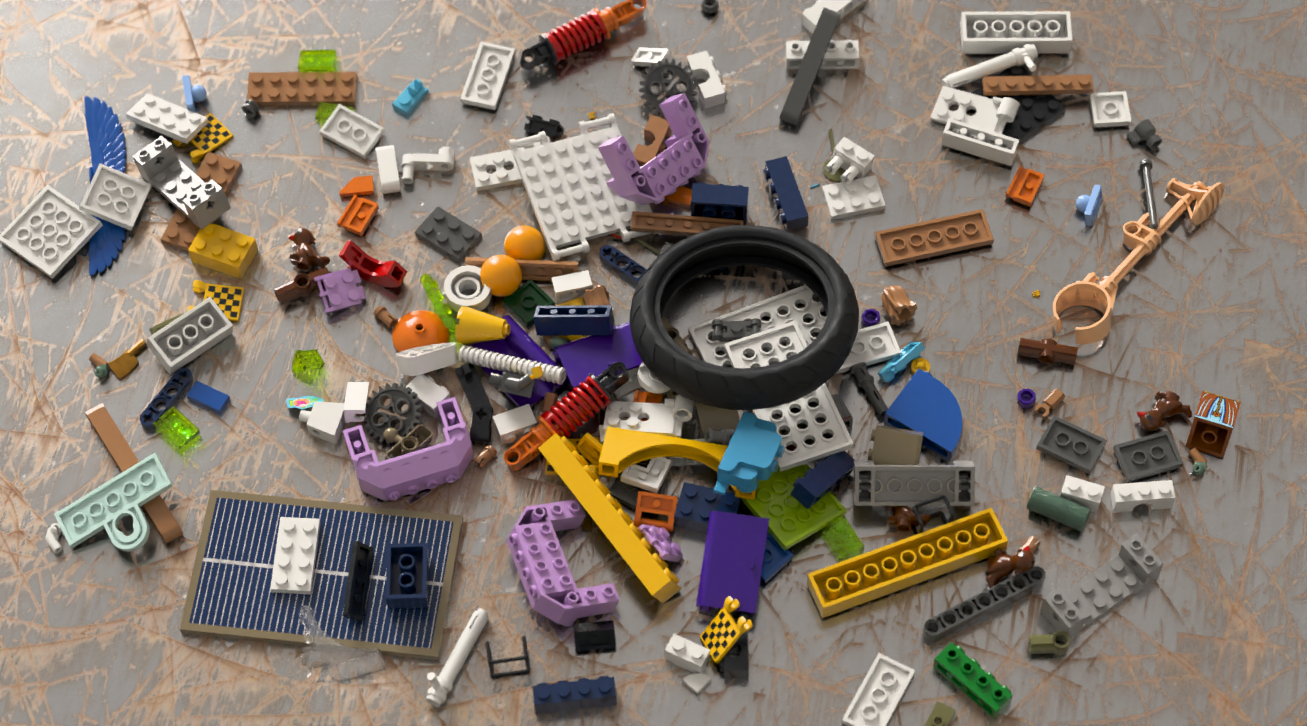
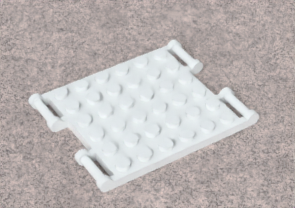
[509,113,658,261]

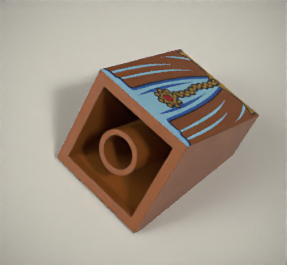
[1185,391,1241,458]

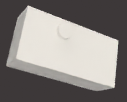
[147,297,233,375]

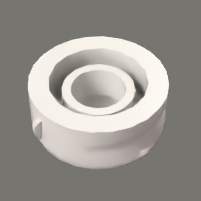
[442,265,492,313]

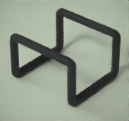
[912,495,955,535]
[485,636,530,678]

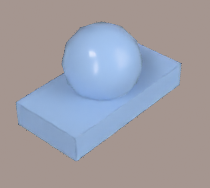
[182,75,207,113]
[1075,185,1103,226]

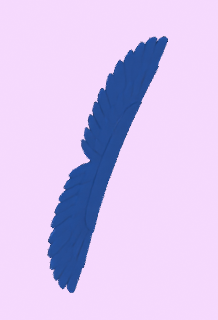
[84,96,127,276]

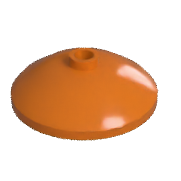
[392,310,449,352]

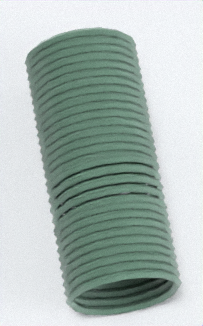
[1026,486,1091,532]

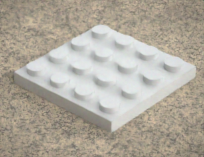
[0,185,103,279]

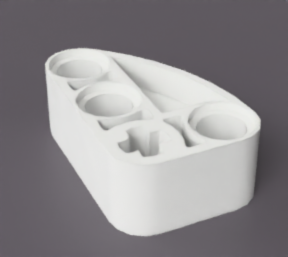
[396,342,459,376]

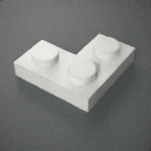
[620,457,672,494]

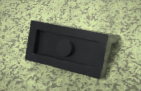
[573,620,616,651]

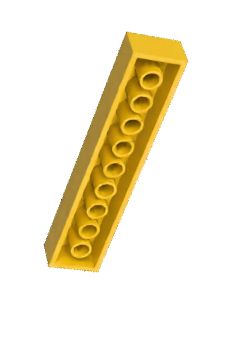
[538,433,682,604]
[807,507,1008,618]

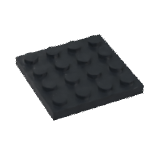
[970,65,1066,144]

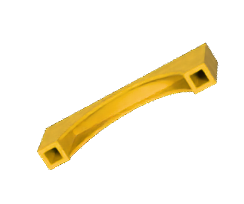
[598,427,756,500]

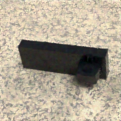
[455,363,493,417]

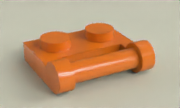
[634,491,678,532]

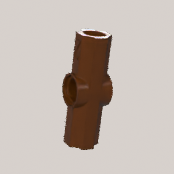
[274,266,329,305]
[1018,338,1078,365]

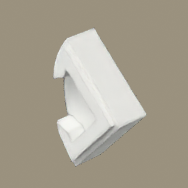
[682,673,711,695]

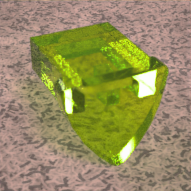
[292,349,325,373]

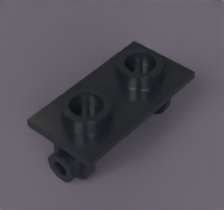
[524,115,564,140]

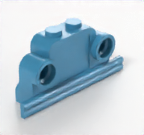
[713,411,785,495]

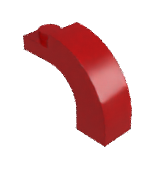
[339,240,407,287]

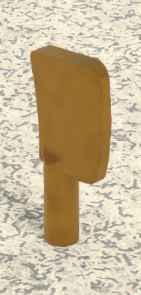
[108,339,147,379]

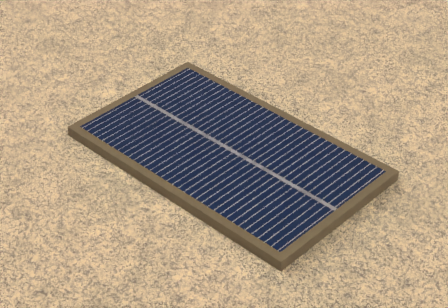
[180,490,463,661]

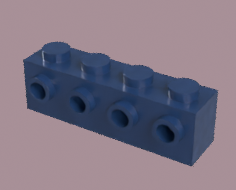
[763,156,809,231]
[533,305,615,336]
[791,451,856,509]
[532,676,617,714]

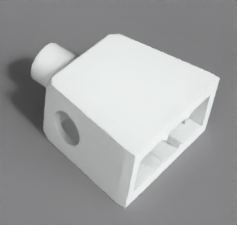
[299,402,345,444]

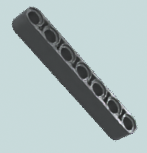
[779,7,841,125]
[922,566,1046,643]

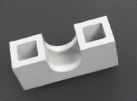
[686,51,727,109]
[1110,480,1175,513]

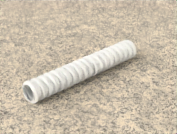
[459,345,566,385]

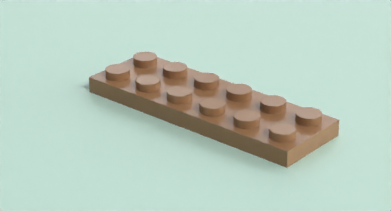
[246,71,357,106]
[161,152,242,251]
[875,209,994,267]

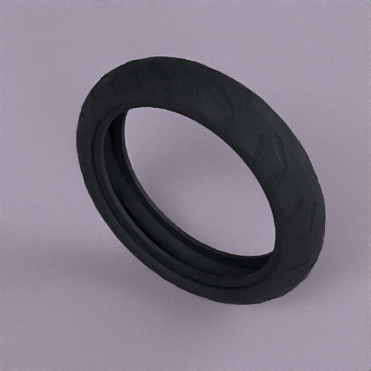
[629,225,859,410]

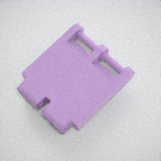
[314,268,366,314]
[638,524,683,562]

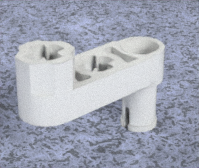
[401,147,455,184]

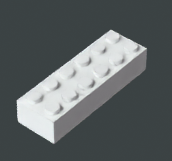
[960,11,1072,54]

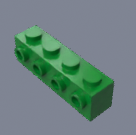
[933,642,1013,719]

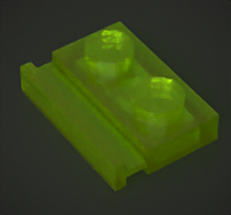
[298,49,337,72]
[153,406,200,450]
[819,515,864,562]

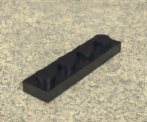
[343,541,373,623]

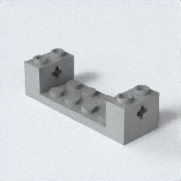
[132,136,231,230]
[853,461,975,506]
[1040,534,1163,638]

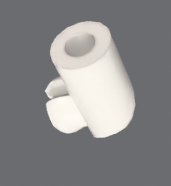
[45,523,63,554]

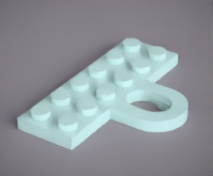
[54,453,174,552]

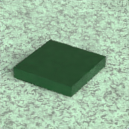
[502,279,556,328]

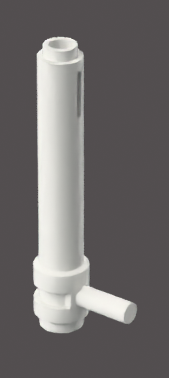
[942,44,1038,89]
[426,609,489,707]

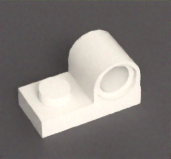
[631,48,673,76]

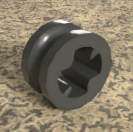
[241,99,260,117]

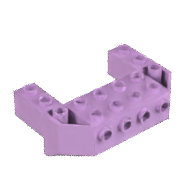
[598,93,710,205]
[343,397,473,501]
[506,499,620,627]

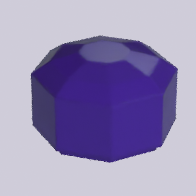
[861,309,880,327]
[1017,389,1036,408]

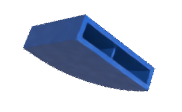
[884,369,962,461]

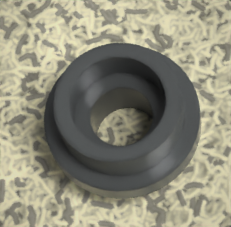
[701,0,719,13]

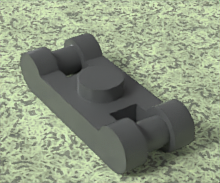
[712,318,761,341]

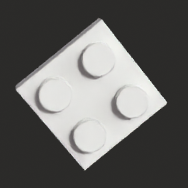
[1089,91,1131,128]

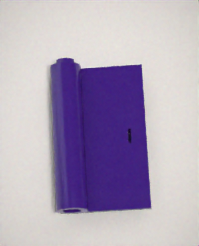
[471,315,568,407]
[552,322,643,388]
[696,511,769,614]

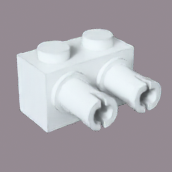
[825,137,875,184]

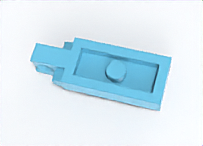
[878,341,925,383]

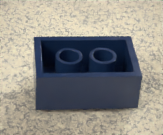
[691,183,749,225]
[674,482,741,534]
[386,543,429,609]

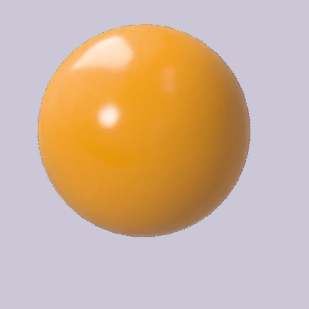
[504,226,546,260]
[480,255,522,297]

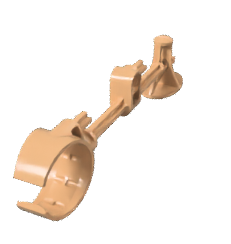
[1053,178,1225,344]

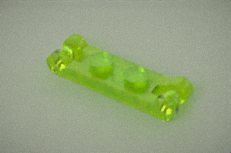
[420,274,459,334]

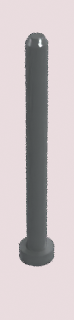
[1139,159,1158,229]

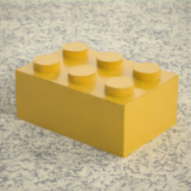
[188,223,258,280]

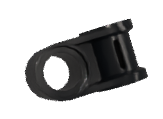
[470,405,492,443]

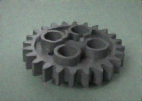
[639,59,698,118]
[363,383,424,446]

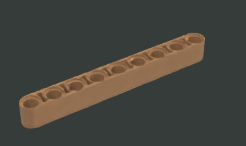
[85,403,183,544]

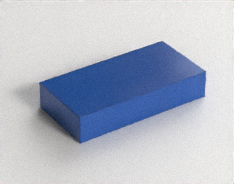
[186,381,230,414]

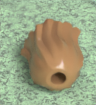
[582,285,610,305]
[881,285,917,326]

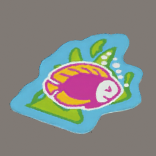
[286,396,324,410]

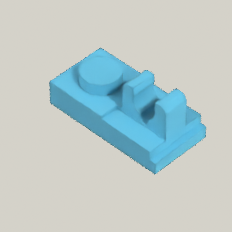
[392,78,429,116]

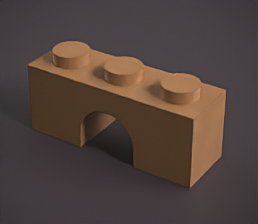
[633,115,673,167]

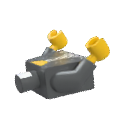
[488,366,543,398]

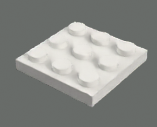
[79,163,152,231]

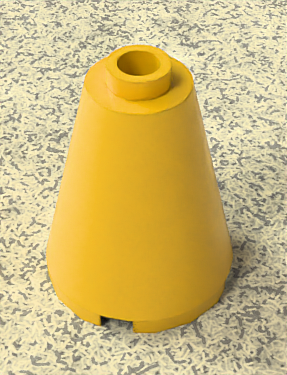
[455,307,510,345]

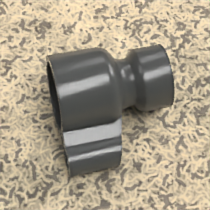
[1127,119,1162,149]

